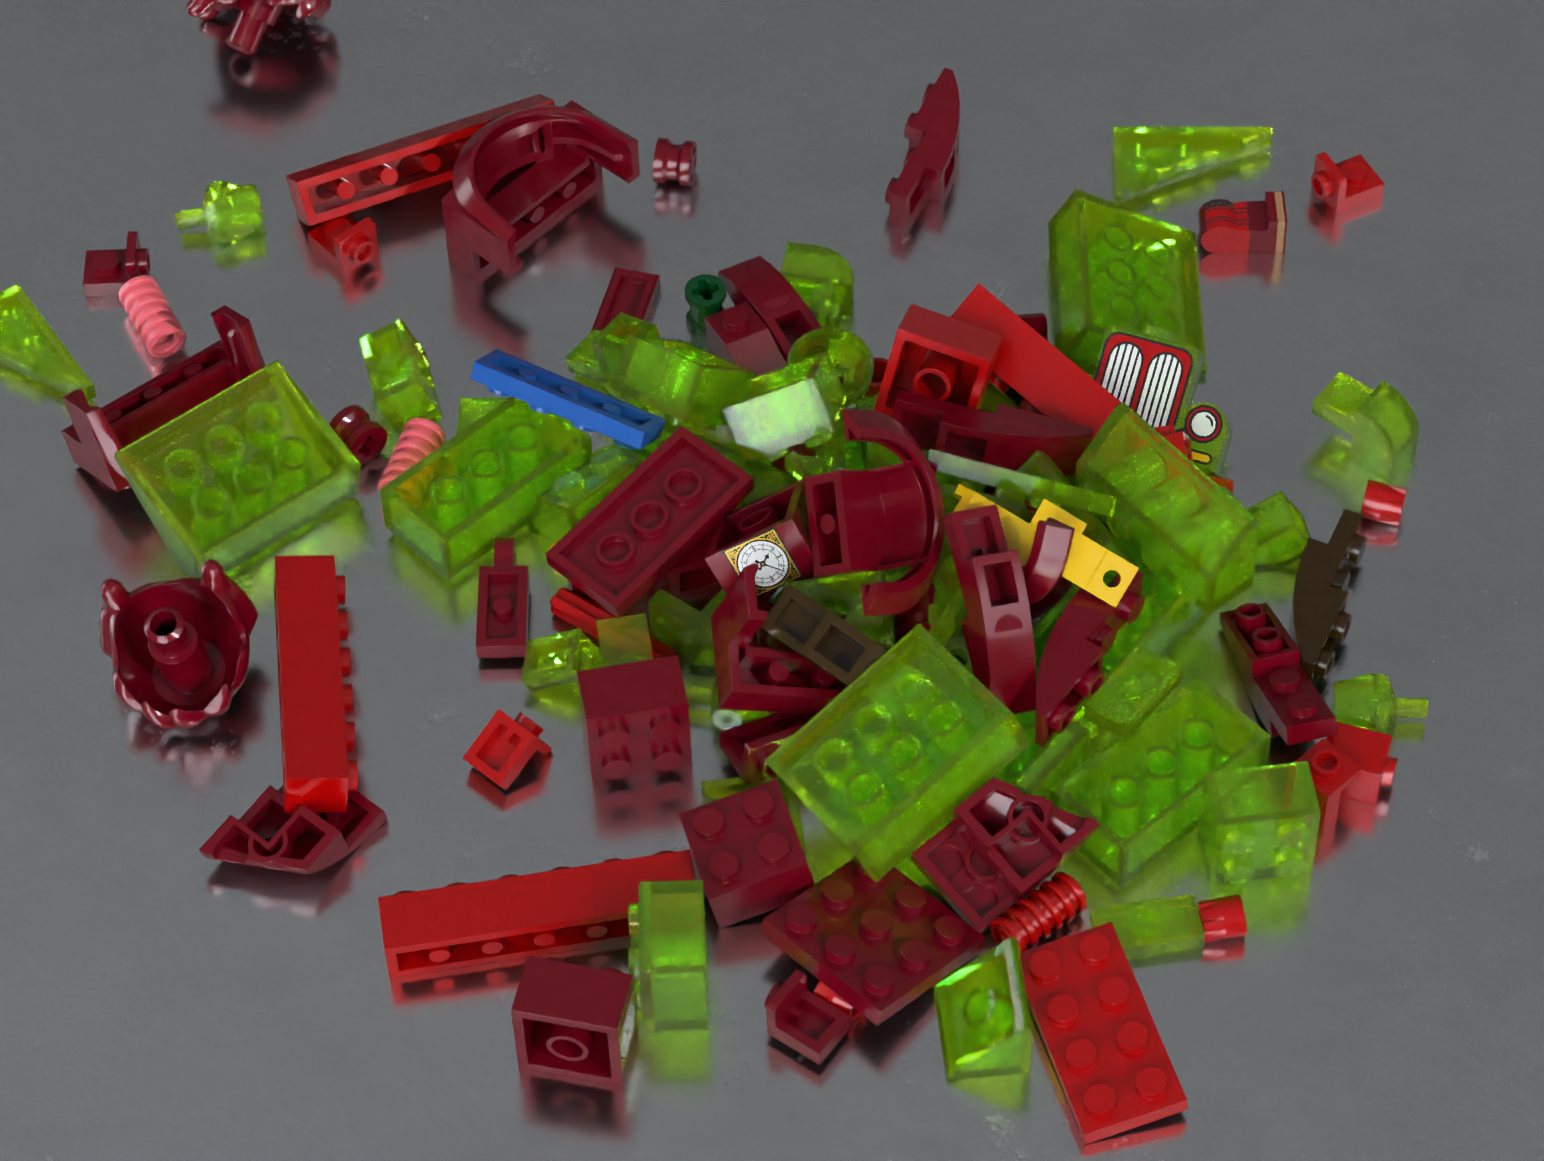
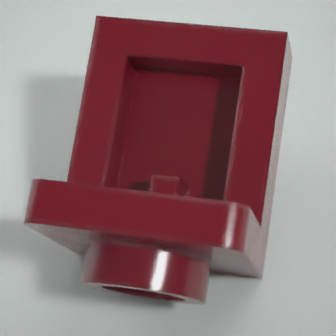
[764,969,851,1065]

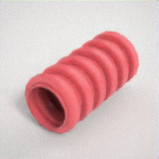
[119,275,186,359]
[378,417,445,506]

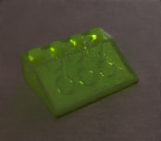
[1048,189,1207,377]
[114,360,361,578]
[765,623,1032,883]

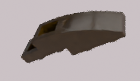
[1289,509,1367,685]
[760,584,960,747]

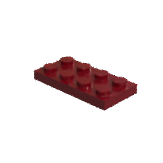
[545,425,755,618]

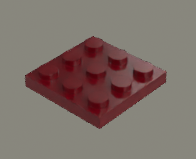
[761,848,985,1026]

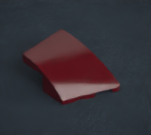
[910,777,1100,934]
[199,785,388,874]

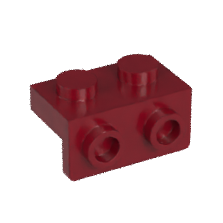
[719,713,840,786]

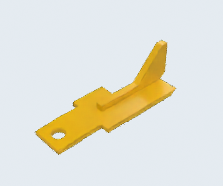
[953,484,1139,608]

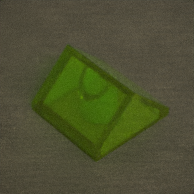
[934,937,1032,1080]

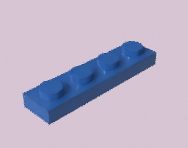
[470,349,665,450]

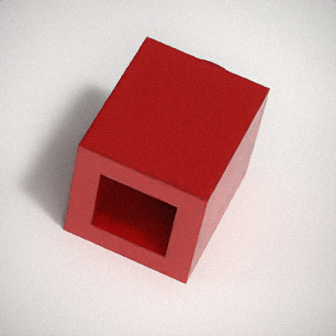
[1327,722,1398,805]

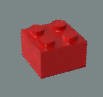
[873,304,1003,417]

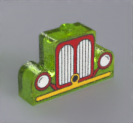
[1092,325,1233,477]

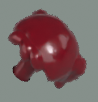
[185,0,332,56]
[99,559,258,729]

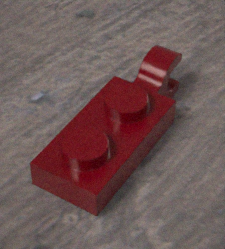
[476,537,530,658]

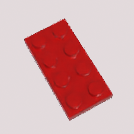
[1011,922,1188,1145]

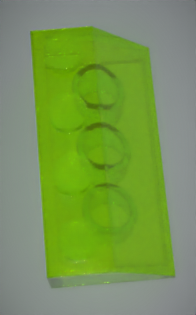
[1074,402,1260,615]

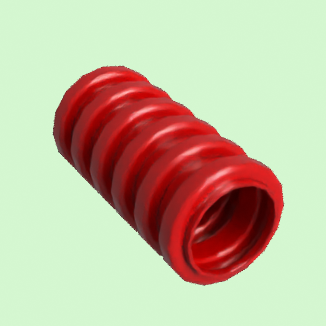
[990,872,1087,957]

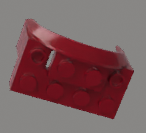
[441,100,640,281]
[61,305,278,492]
[711,563,941,720]

